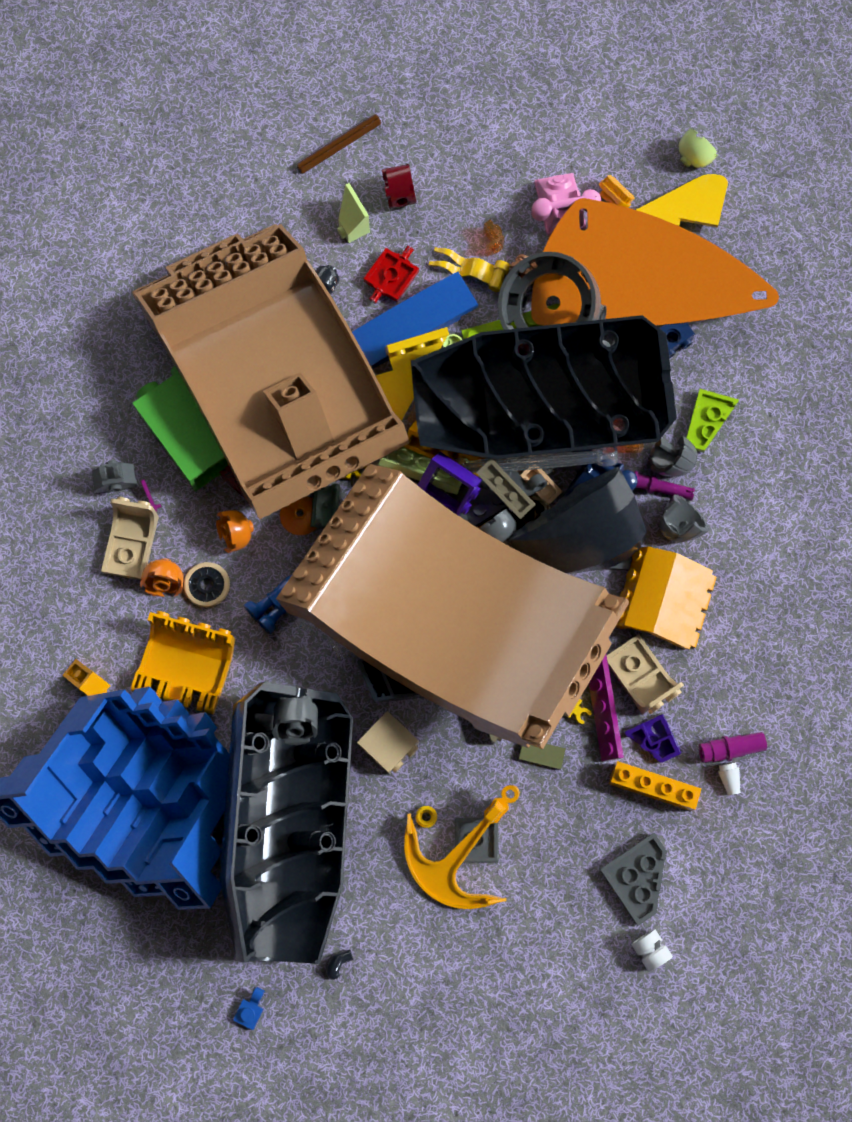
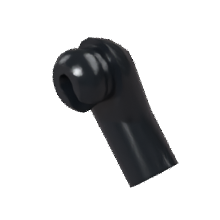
[326,950,353,980]

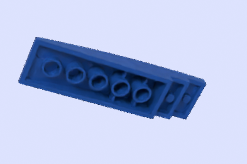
[352,272,478,369]

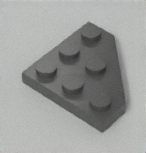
[599,833,667,926]

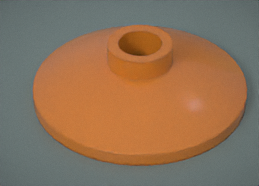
[280,496,316,535]

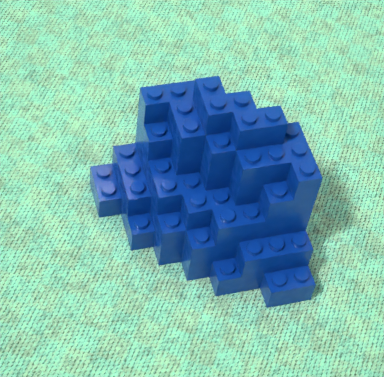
[0,687,229,910]

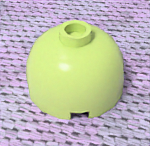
[679,128,718,168]

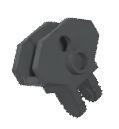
[92,460,138,493]

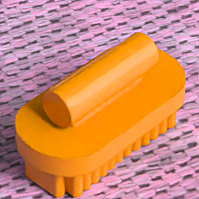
[599,175,635,208]

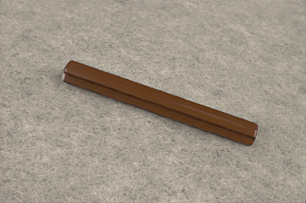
[297,114,381,174]

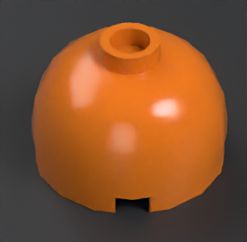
[216,510,254,553]
[140,558,184,597]

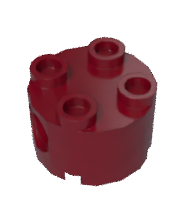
[382,164,417,209]

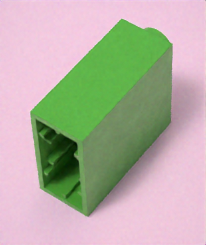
[132,366,228,492]

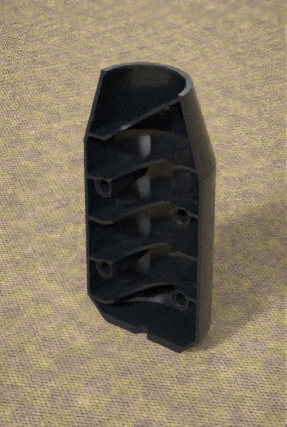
[411,315,677,460]
[219,682,353,964]

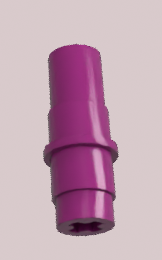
[698,732,767,763]

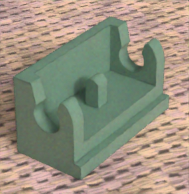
[310,483,340,529]

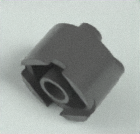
[272,696,318,745]

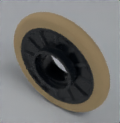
[184,562,230,607]

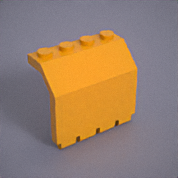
[615,546,717,649]

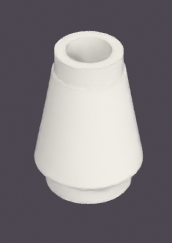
[718,762,740,795]

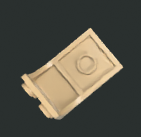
[101,497,159,580]
[607,634,684,715]

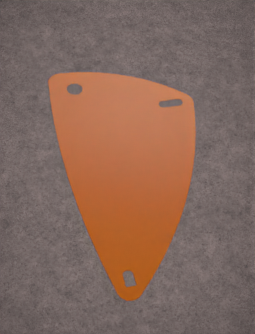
[531,198,779,326]

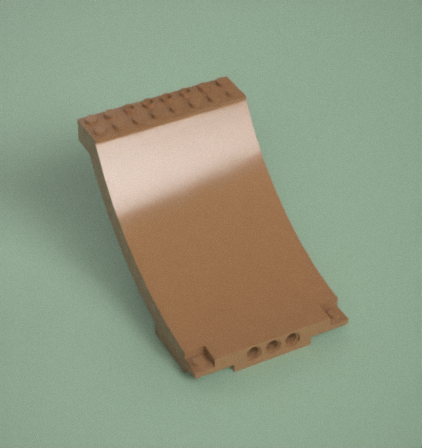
[132,224,410,520]
[276,464,629,749]

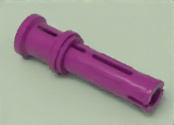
[634,471,695,501]

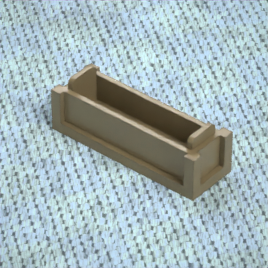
[476,459,536,519]

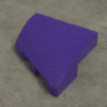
[625,714,682,763]

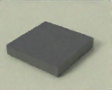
[455,818,499,863]

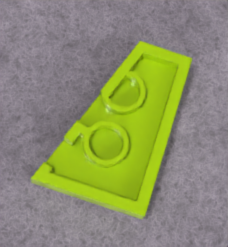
[686,389,739,453]

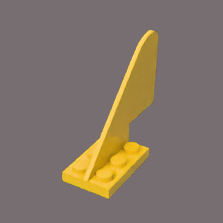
[636,174,728,228]
[376,327,449,421]

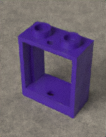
[417,452,482,516]

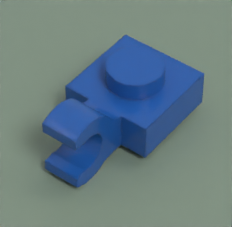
[233,987,265,1030]

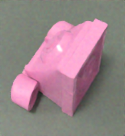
[531,173,601,236]

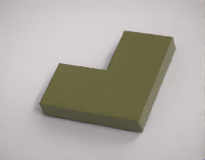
[518,744,566,770]

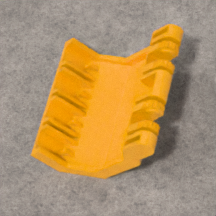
[131,611,235,715]

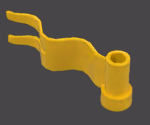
[428,247,510,292]

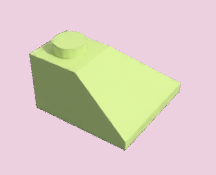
[337,183,370,243]

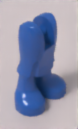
[243,574,293,634]

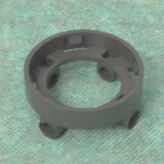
[498,252,607,330]

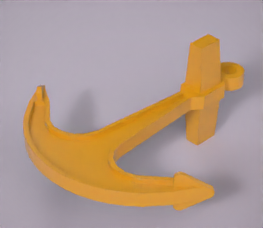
[404,784,520,909]

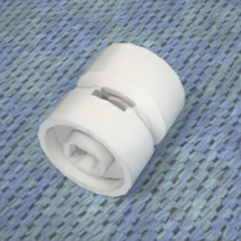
[631,929,673,972]

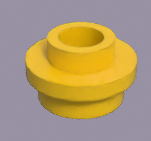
[416,806,437,828]

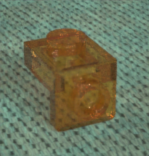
[483,219,505,256]

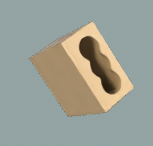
[357,711,419,774]

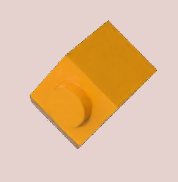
[62,659,111,696]

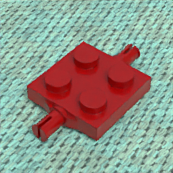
[363,245,419,304]

